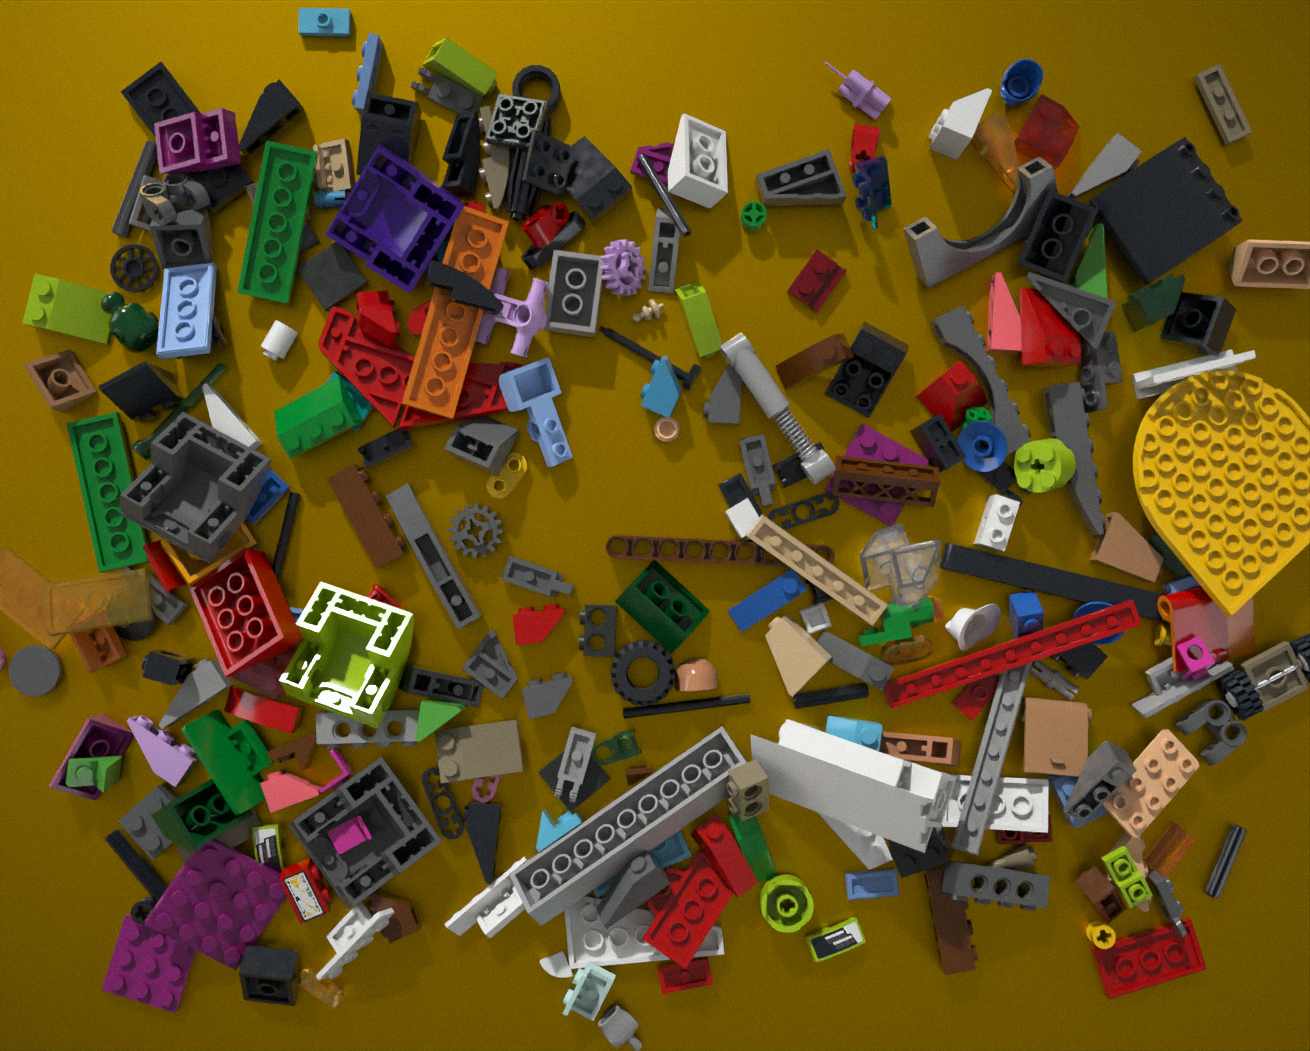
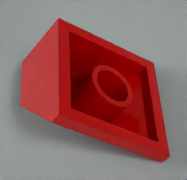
[916,360,988,432]

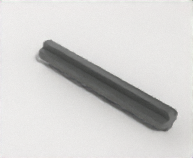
[111,140,158,237]

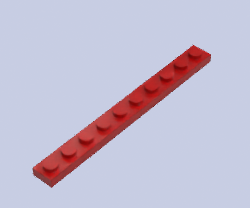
[884,599,1142,709]

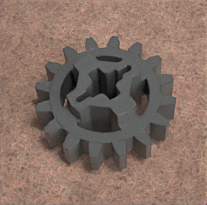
[448,503,504,559]

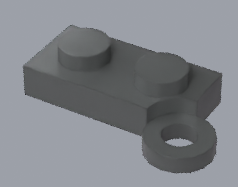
[1147,870,1187,938]

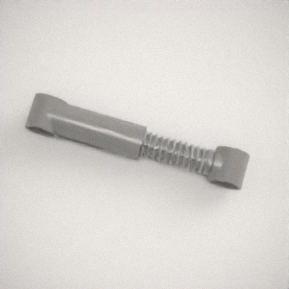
[719,332,836,485]

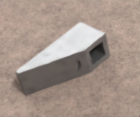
[1063,740,1137,822]

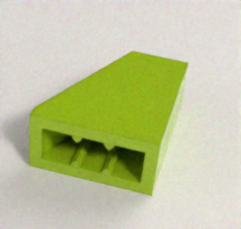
[422,37,498,96]
[674,281,723,358]

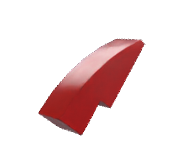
[224,686,303,734]

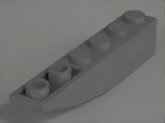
[1043,382,1106,535]
[386,483,484,629]

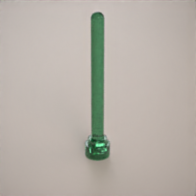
[131,363,226,460]

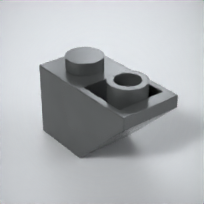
[522,672,574,719]

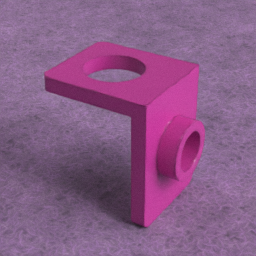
[1177,637,1215,681]
[318,748,354,794]
[328,815,372,854]

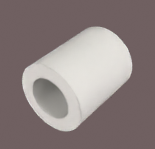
[261,320,298,361]

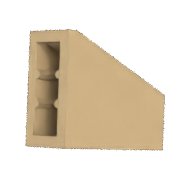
[765,614,832,697]

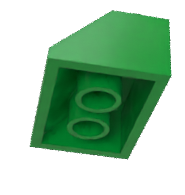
[274,376,364,459]

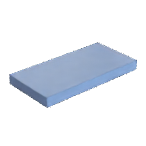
[156,262,217,359]

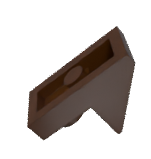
[267,733,319,771]

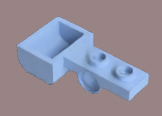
[499,357,573,467]

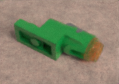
[856,596,944,646]

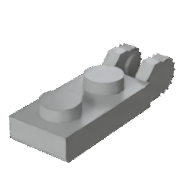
[554,727,597,803]

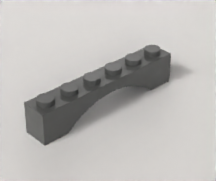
[931,305,1031,455]

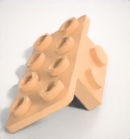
[1102,730,1199,838]

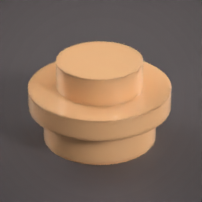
[654,417,680,442]

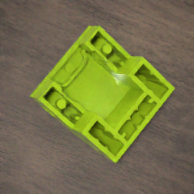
[279,582,414,729]

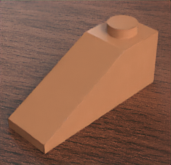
[879,732,961,767]

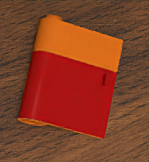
[1157,586,1255,673]

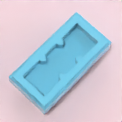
[298,8,351,37]

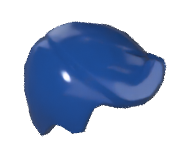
[1000,58,1044,105]

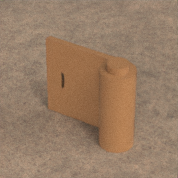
[1020,697,1092,778]

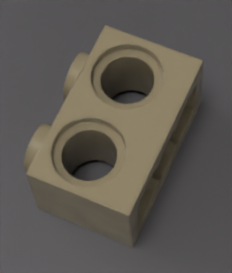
[726,759,769,822]

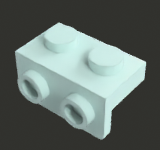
[562,961,616,1021]

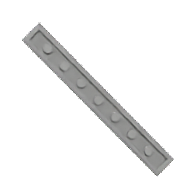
[951,662,1032,855]

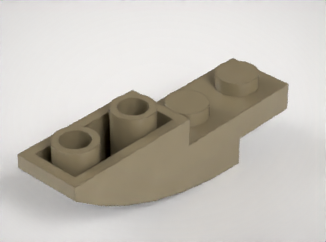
[478,106,511,215]

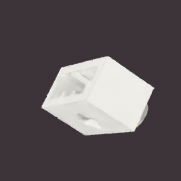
[974,494,1020,552]

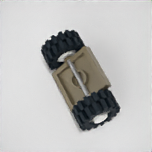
[1217,633,1310,721]

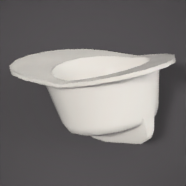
[945,604,1001,650]

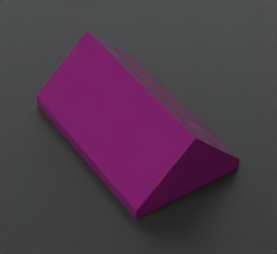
[49,714,134,801]

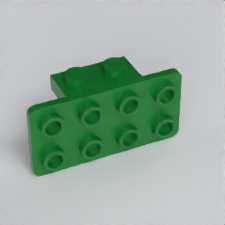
[182,710,274,815]

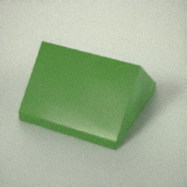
[415,698,467,743]

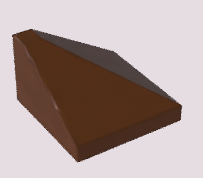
[626,765,652,785]

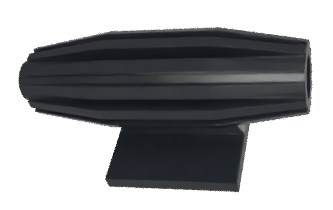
[506,115,574,222]

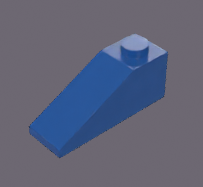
[728,568,808,632]

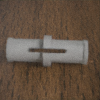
[1029,660,1079,701]

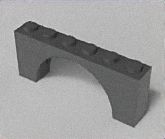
[903,156,1058,288]

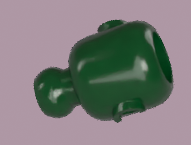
[101,292,159,353]

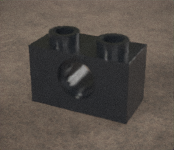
[142,650,195,686]

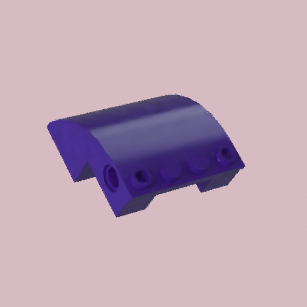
[325,144,465,293]

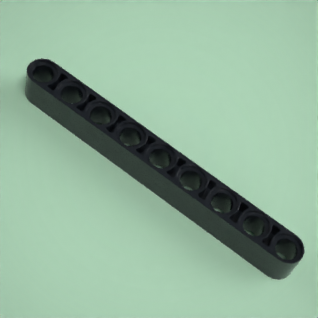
[939,543,1164,621]

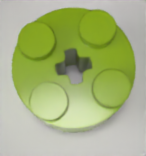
[1014,438,1076,493]
[759,874,814,933]

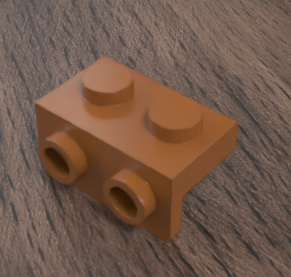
[67,609,127,673]

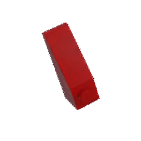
[691,814,758,898]

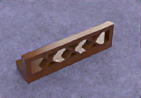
[832,456,940,507]

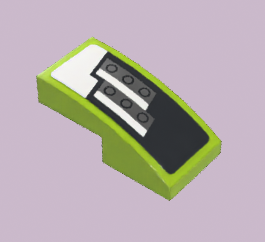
[252,824,286,874]
[805,917,866,962]

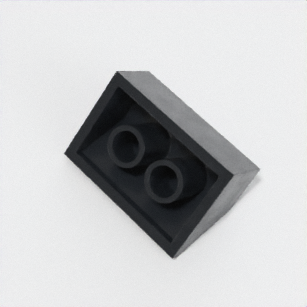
[1017,190,1100,283]

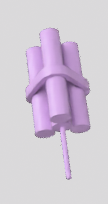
[825,62,891,120]

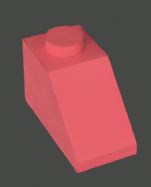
[260,770,325,813]

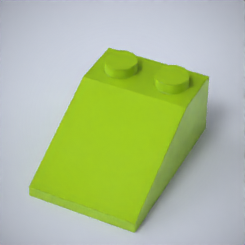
[22,273,111,345]

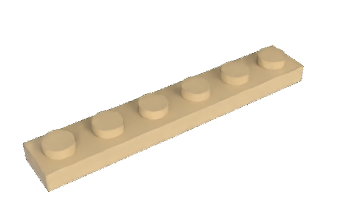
[747,514,888,626]

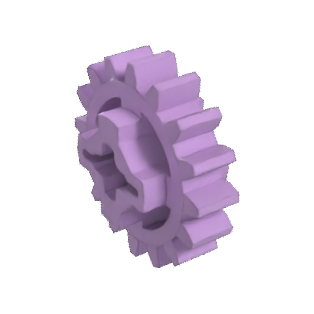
[600,239,647,296]

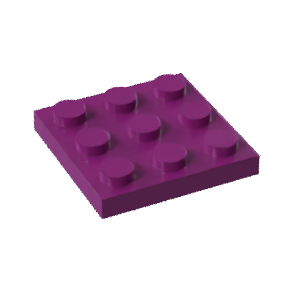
[824,423,929,527]
[101,913,197,1013]

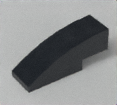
[442,112,480,197]
[425,260,504,314]

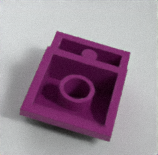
[154,108,241,174]

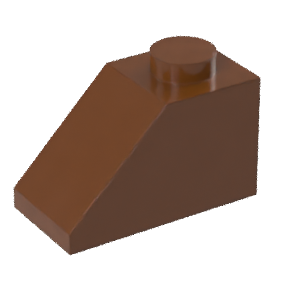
[1074,866,1127,925]

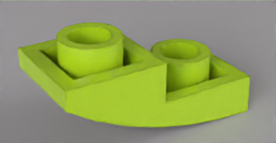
[1101,845,1153,908]

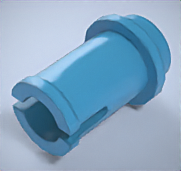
[314,189,347,209]

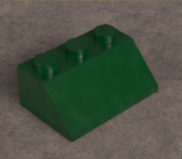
[615,560,710,654]
[151,779,253,852]

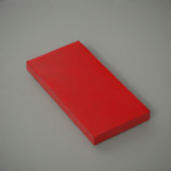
[1091,918,1207,999]

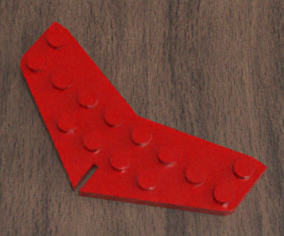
[318,306,525,431]

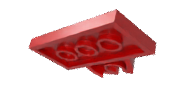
[642,851,733,969]

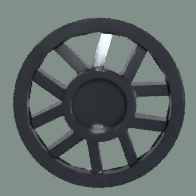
[110,244,160,292]

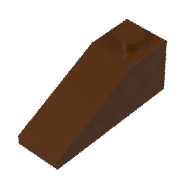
[776,334,854,389]

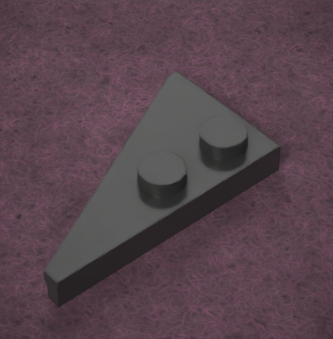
[1027,272,1116,349]

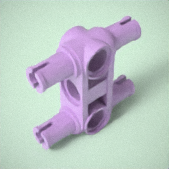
[475,267,549,357]

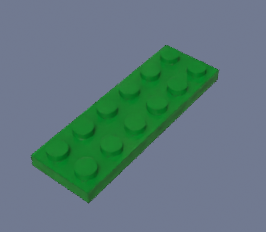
[237,141,319,304]
[66,412,150,573]

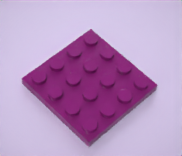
[145,838,287,970]

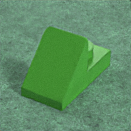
[66,755,122,792]

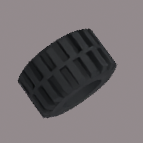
[611,640,675,706]

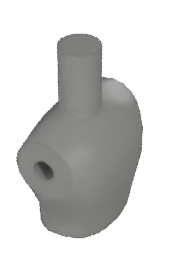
[598,1005,643,1051]

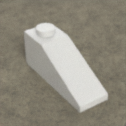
[202,383,262,450]

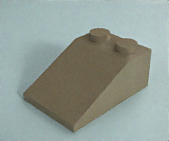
[435,720,524,783]

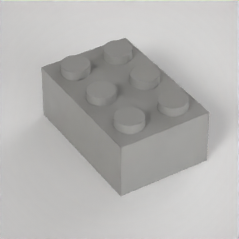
[544,250,604,338]

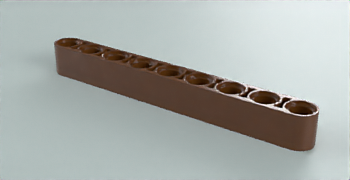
[606,534,835,567]

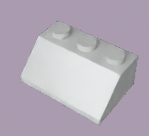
[928,88,992,160]

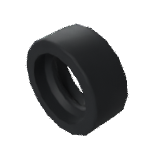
[512,65,561,115]

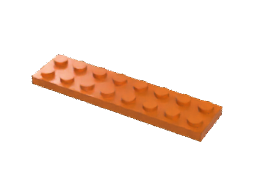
[402,206,509,419]

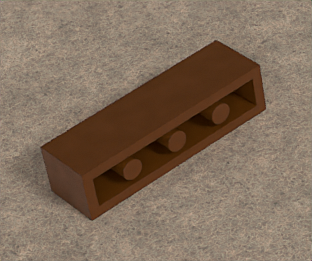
[327,464,408,569]
[923,864,978,975]

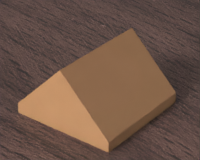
[24,349,97,413]

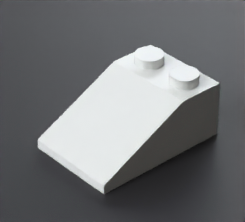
[668,113,728,208]

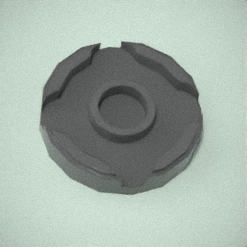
[9,645,63,696]

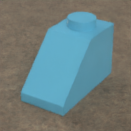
[825,715,883,751]

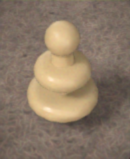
[632,299,664,322]

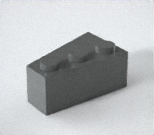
[755,149,847,206]

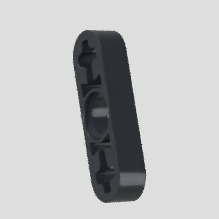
[521,211,586,270]
[767,492,840,530]
[421,767,465,839]

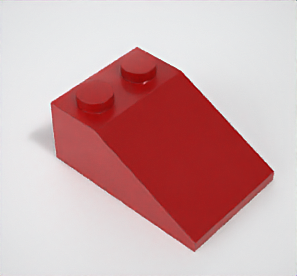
[1020,288,1081,368]

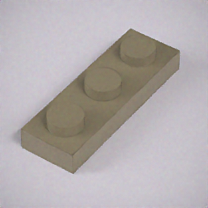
[1194,64,1252,145]

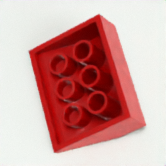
[189,548,303,677]

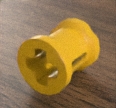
[1154,623,1172,646]
[1085,920,1116,949]

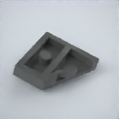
[461,629,518,700]

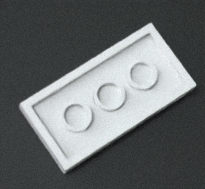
[942,775,1049,833]

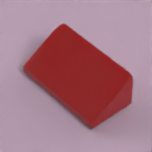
[143,540,187,591]

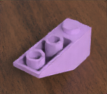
[127,715,200,787]

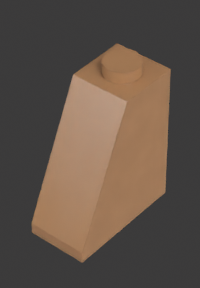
[1090,512,1164,582]

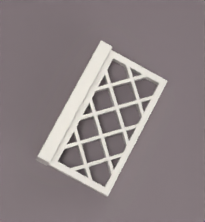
[1131,349,1256,400]

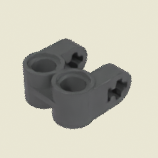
[140,173,210,225]
[1176,698,1247,766]

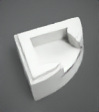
[540,950,574,978]

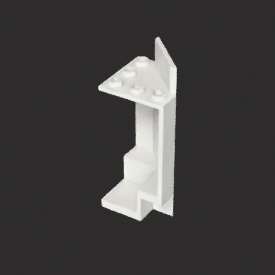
[750,719,957,853]

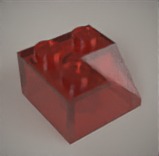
[1010,94,1079,170]

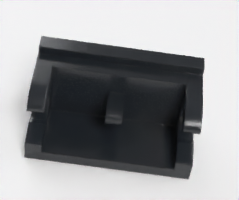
[910,413,967,473]
[358,428,417,470]
[772,442,824,489]

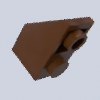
[368,888,422,943]

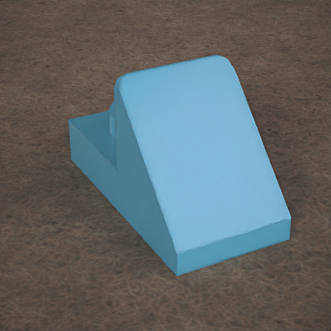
[536,808,583,852]

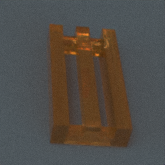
[1143,822,1195,877]

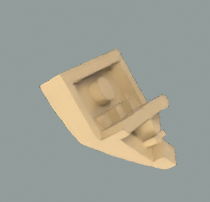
[313,138,354,192]

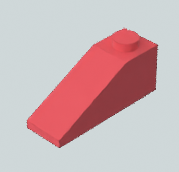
[986,273,1022,355]

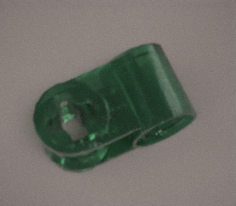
[592,728,643,765]

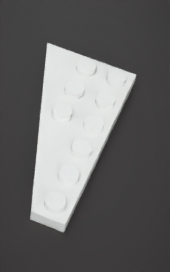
[564,895,724,969]

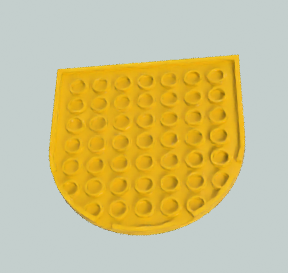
[1133,370,1310,617]

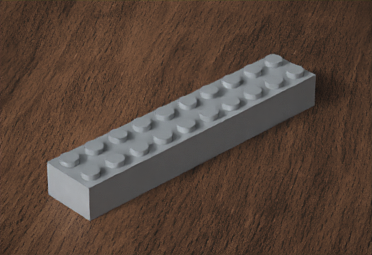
[509,726,747,926]

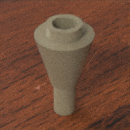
[988,842,1038,869]

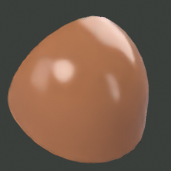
[675,657,719,691]

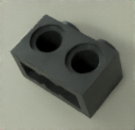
[579,604,617,657]

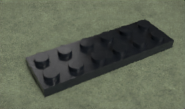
[121,62,254,214]

